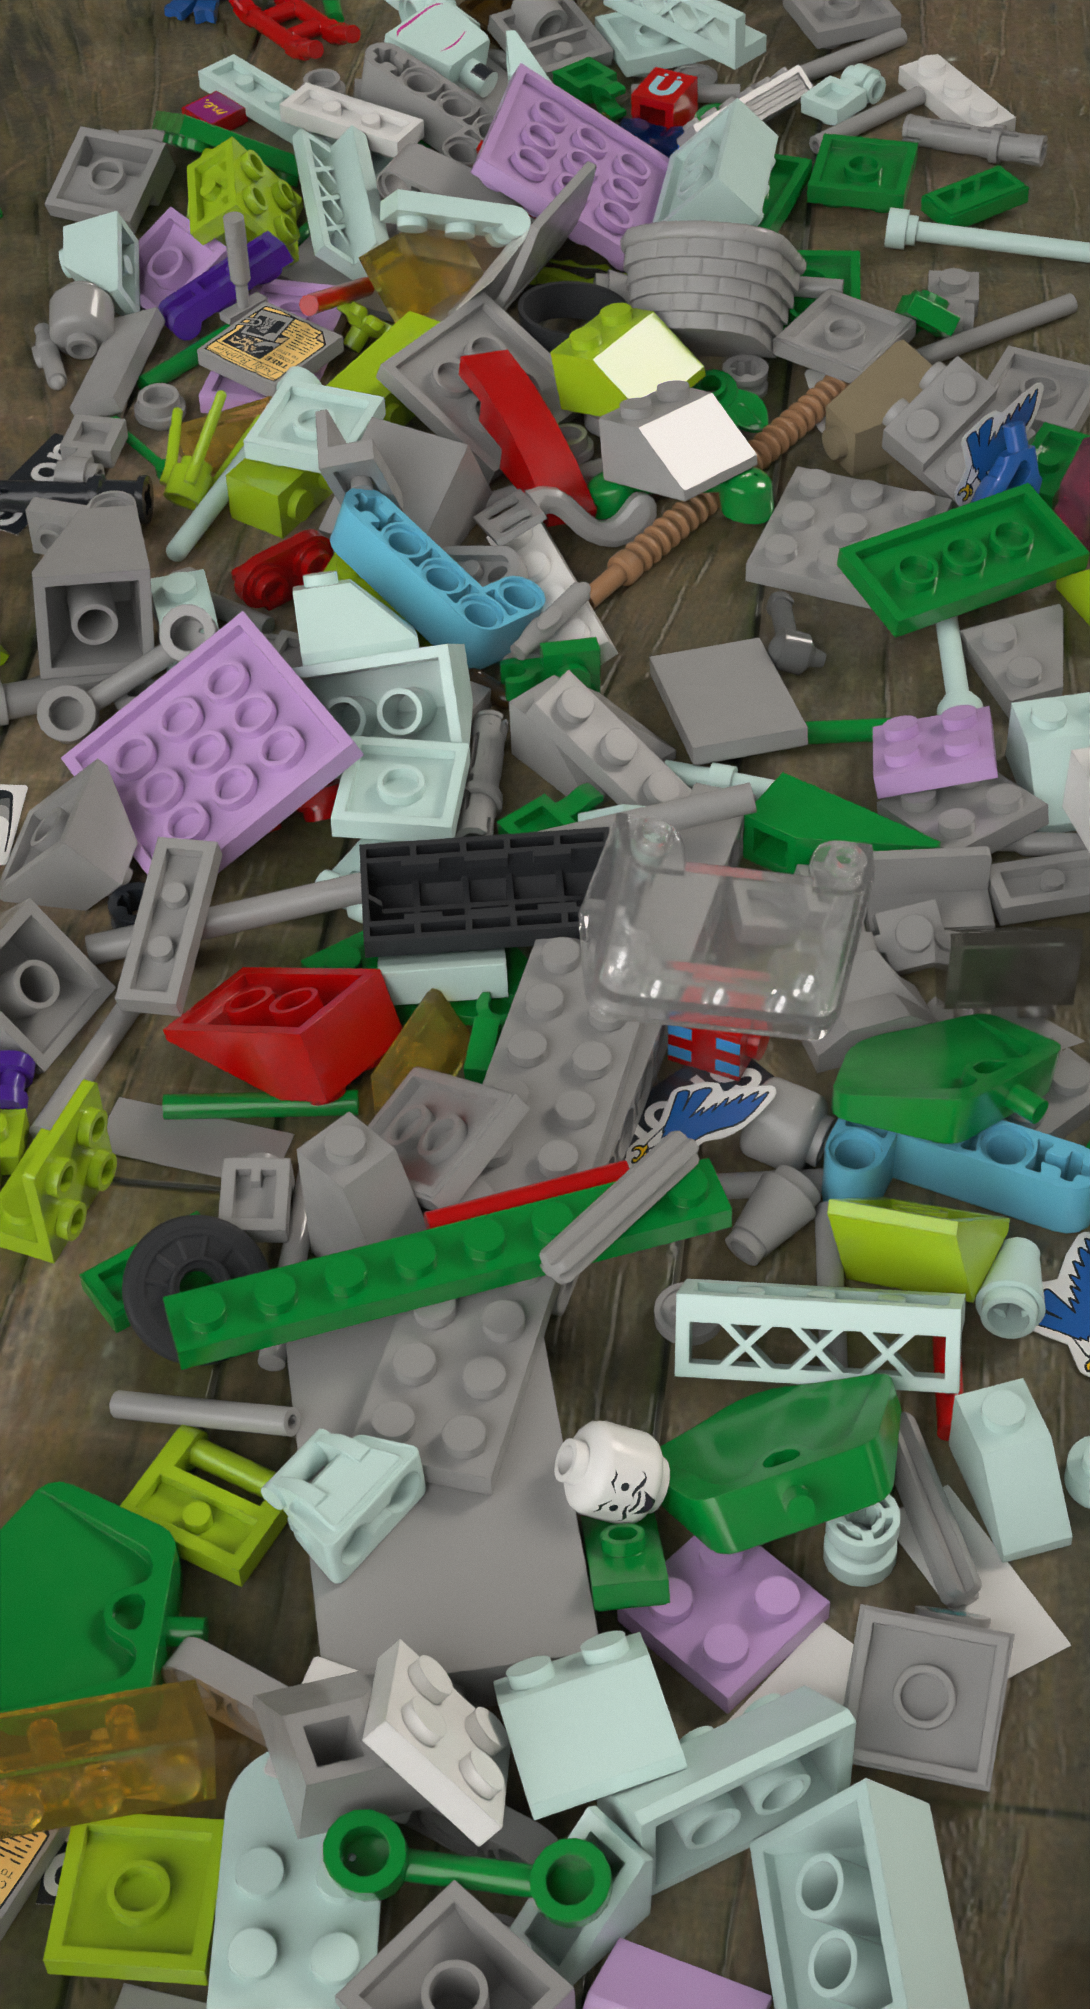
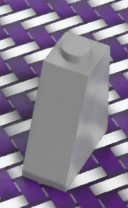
[296,1112,427,1258]

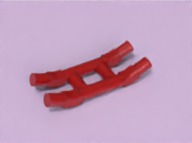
[228,0,361,61]

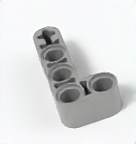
[360,42,496,168]

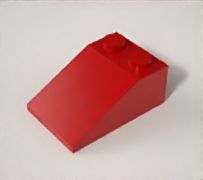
[163,967,405,1106]

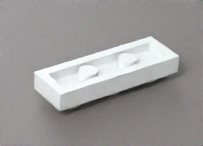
[898,54,1016,131]
[279,82,425,158]

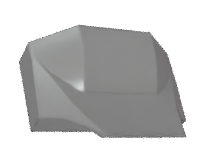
[795,949,937,1073]

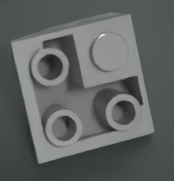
[252,1667,433,1839]

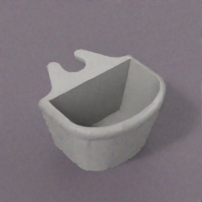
[620,220,806,358]

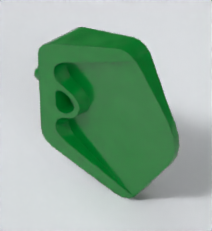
[831,1014,1061,1144]
[660,1373,902,1554]
[0,1481,209,1743]

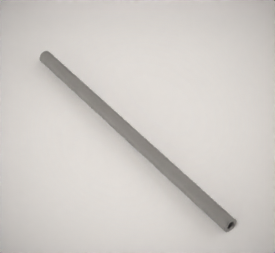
[85,782,756,965]

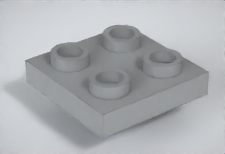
[488,0,614,83]

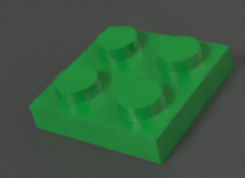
[807,133,918,213]

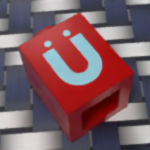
[631,67,698,146]

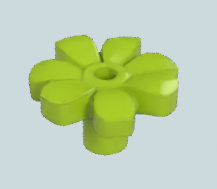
[336,301,392,354]

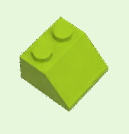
[550,303,706,417]

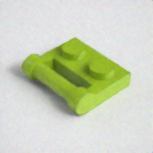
[120,1424,289,1587]

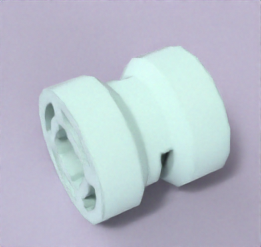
[823,1494,900,1587]

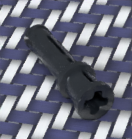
[0,474,154,524]

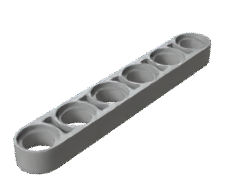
[161,1637,558,1864]

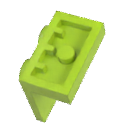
[187,137,300,266]
[0,1079,117,1264]

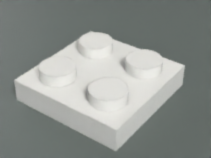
[362,1639,511,1847]

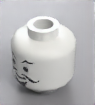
[554,1421,670,1524]

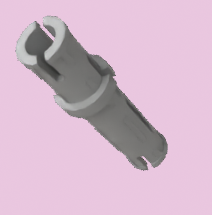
[902,114,1048,167]
[454,710,509,838]

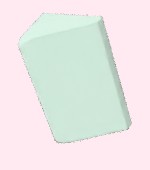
[378,948,508,1005]

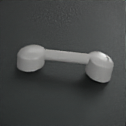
[37,604,218,744]

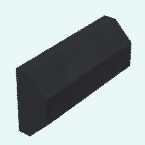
[359,827,620,958]

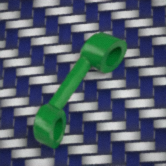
[587,467,774,524]
[323,1809,613,1928]

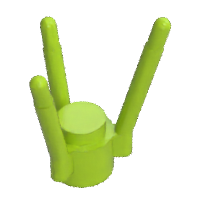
[159,390,261,511]

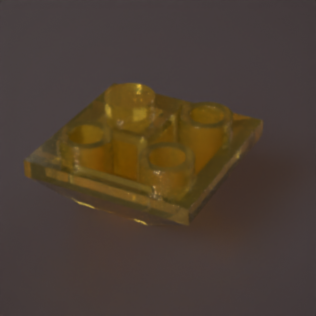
[358,229,484,323]

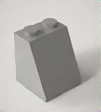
[318,417,493,555]
[32,505,154,679]

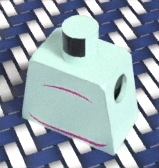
[384,0,498,98]

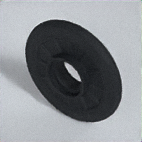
[122,1215,270,1366]

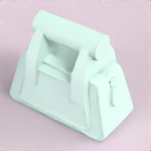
[261,1428,426,1584]

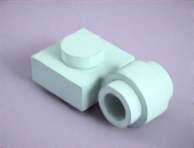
[801,63,886,126]

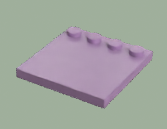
[470,63,670,271]
[61,611,364,875]

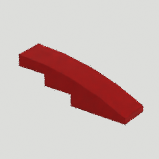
[458,349,597,527]

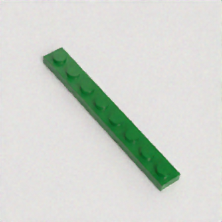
[163,1158,732,1370]

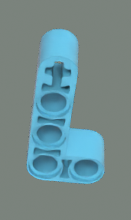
[330,488,546,669]
[821,1118,1090,1234]

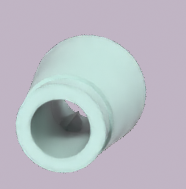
[975,1237,1046,1339]

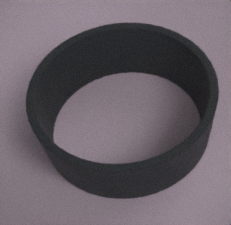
[518,281,628,353]

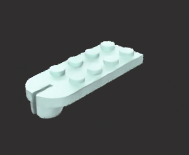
[206,1752,381,2009]

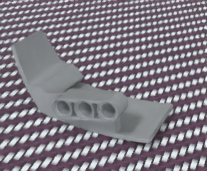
[276,143,597,323]

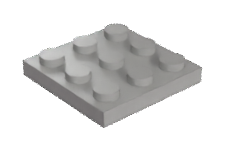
[375,291,581,484]
[746,466,953,609]

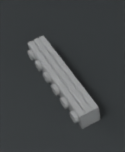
[677,64,814,147]

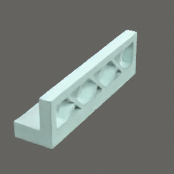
[603,0,767,70]
[292,125,392,280]
[675,1279,965,1394]

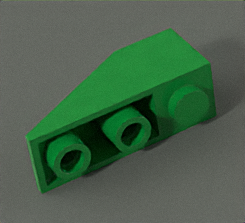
[743,772,941,886]

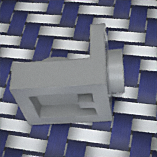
[218,1152,295,1243]

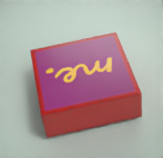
[181,90,248,131]

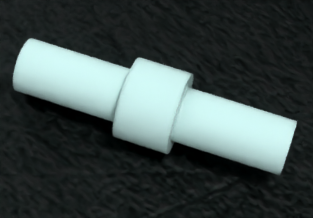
[665,760,775,801]

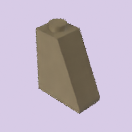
[822,339,932,477]

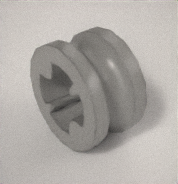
[722,354,769,399]

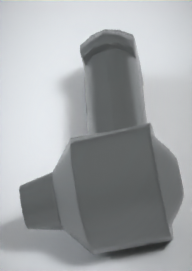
[766,591,826,675]

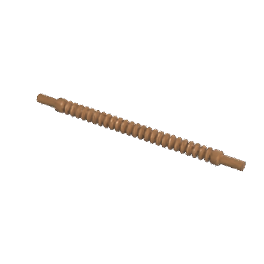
[588,375,849,610]

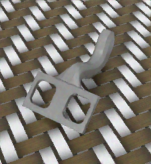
[473,486,657,547]

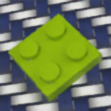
[43,1809,224,1986]

